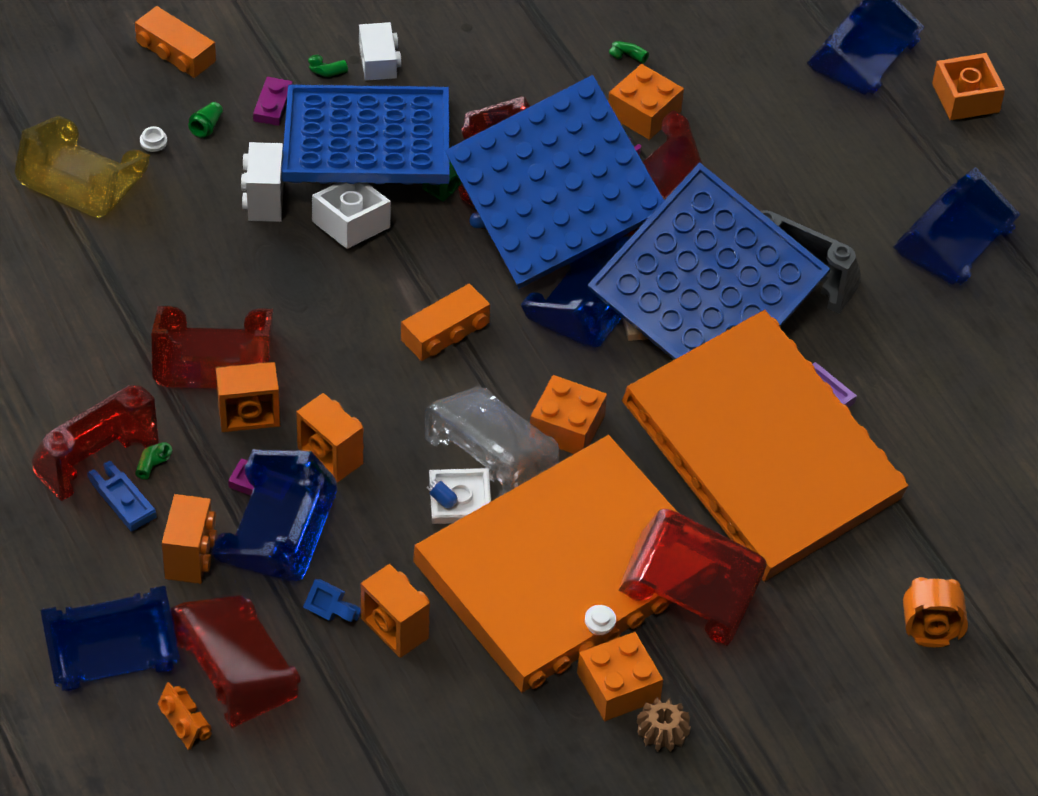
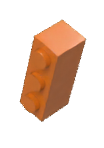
[135,6,216,78]
[401,283,490,361]

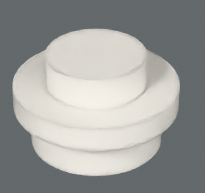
[140,127,167,152]
[585,605,616,635]

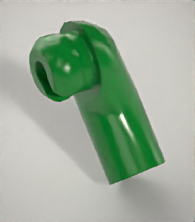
[609,41,650,64]
[308,54,348,78]
[135,442,173,479]

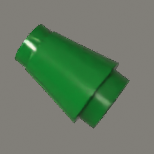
[188,102,223,137]

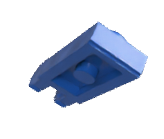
[87,461,157,532]

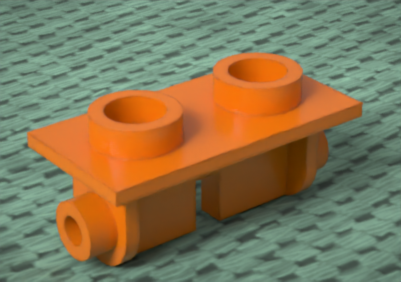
[158,682,212,750]

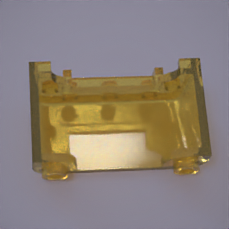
[15,115,150,218]

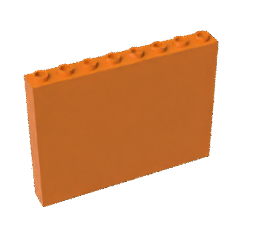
[622,310,909,582]
[413,435,720,693]

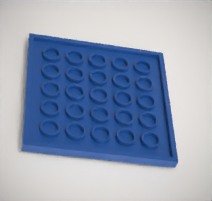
[445,75,664,289]
[282,85,449,185]
[588,162,830,360]

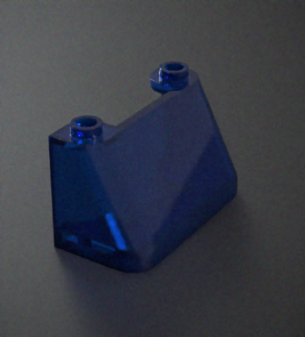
[806,0,925,95]
[892,166,1021,285]
[520,237,631,348]
[211,449,337,581]
[40,586,180,691]

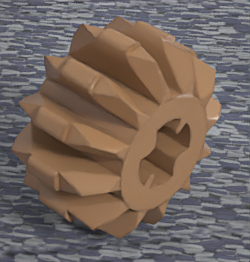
[637,698,691,752]

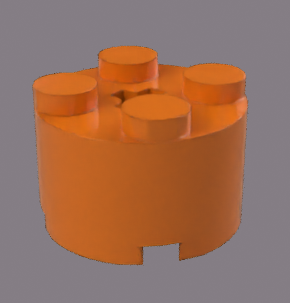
[903,577,968,648]

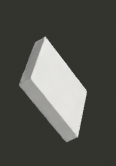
[429,468,491,524]

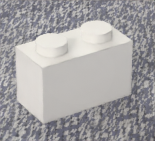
[359,22,401,81]

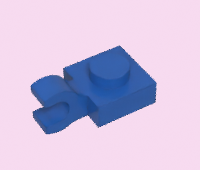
[303,579,361,622]

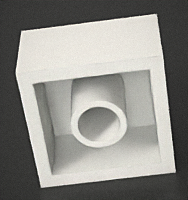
[241,142,284,222]
[312,182,391,249]

